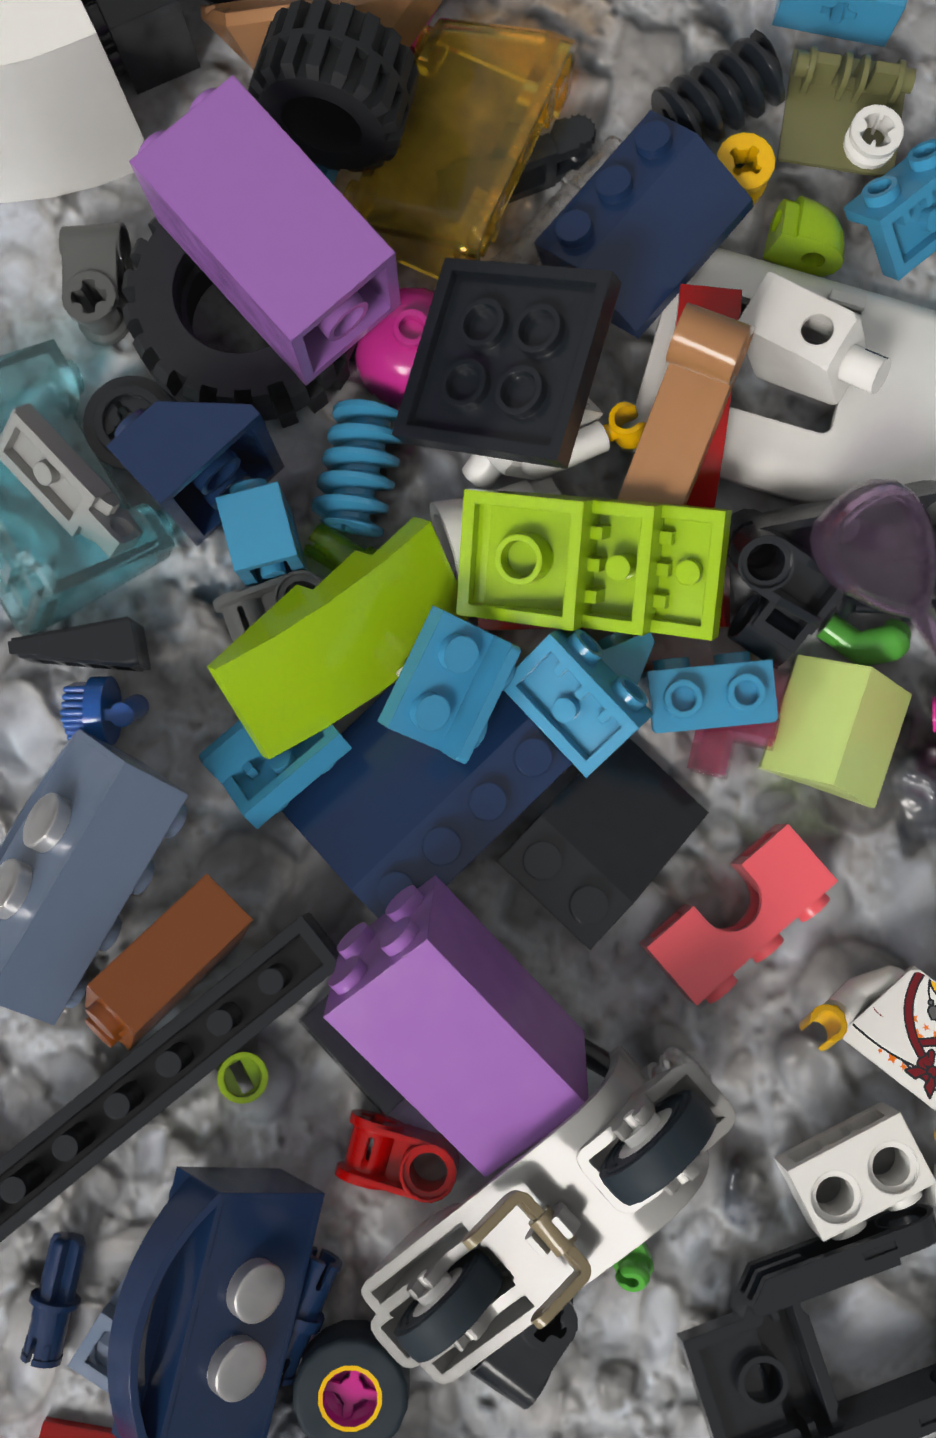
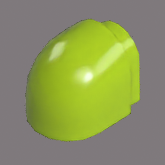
[763,196,845,277]

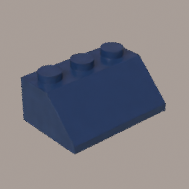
[534,110,754,339]
[106,401,284,546]

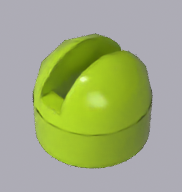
[217,1052,268,1104]

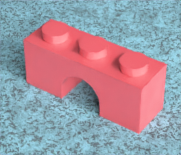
[639,824,838,1006]

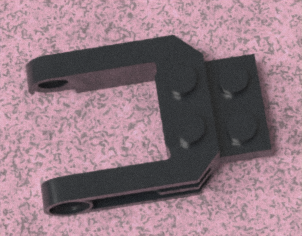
[677,1204,936,1438]

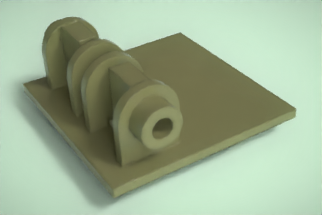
[777,45,917,177]

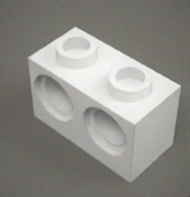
[774,1101,936,1242]

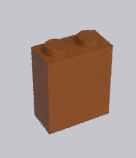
[85,873,253,1051]

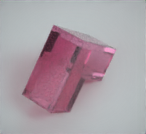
[687,708,781,780]

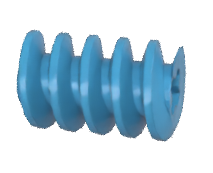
[311,399,404,537]

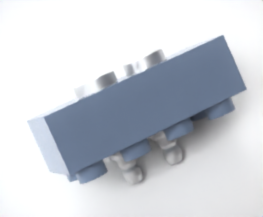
[0,729,189,1025]

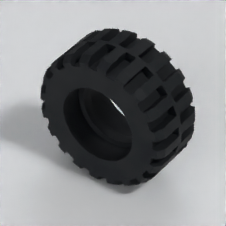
[122,217,357,428]

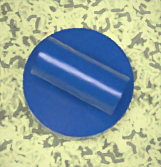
[60,676,149,745]

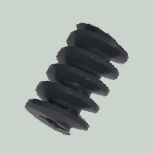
[651,29,785,143]

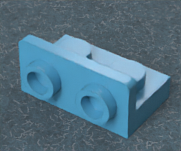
[843,139,936,281]
[378,606,521,764]
[504,629,653,778]

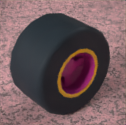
[293,1320,410,1438]

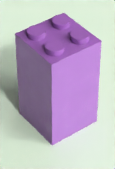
[129,75,401,385]
[323,875,589,1177]

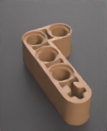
[617,302,755,505]

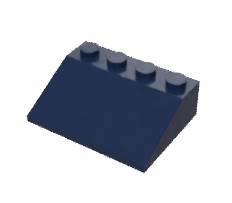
[282,682,573,919]

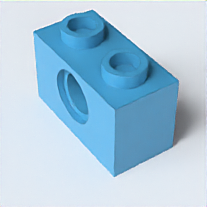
[215,478,308,586]

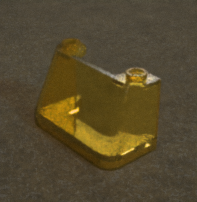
[343,17,577,280]

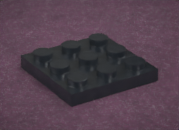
[392,258,622,469]

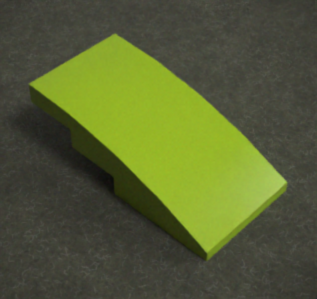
[456,489,732,641]
[207,516,470,760]

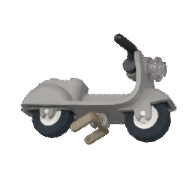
[361,1038,736,1384]

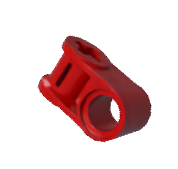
[334,1109,460,1203]

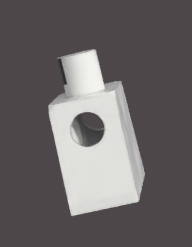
[738,271,891,405]

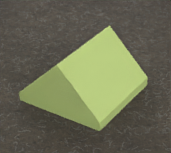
[758,654,912,808]

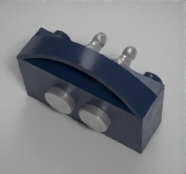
[107,1166,325,1438]

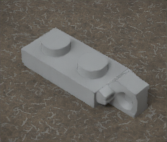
[0,403,144,559]

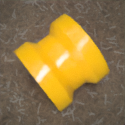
[716,132,775,205]

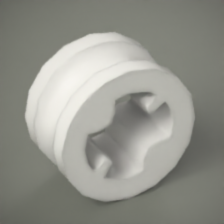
[843,104,904,170]

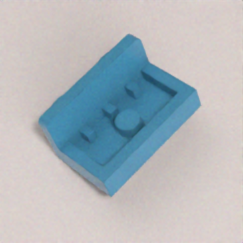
[639,651,778,734]
[199,720,352,829]

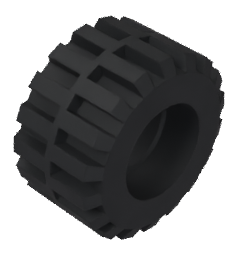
[248,0,419,172]

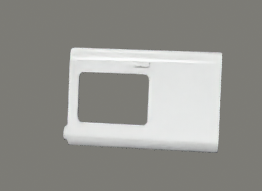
[621,247,936,527]

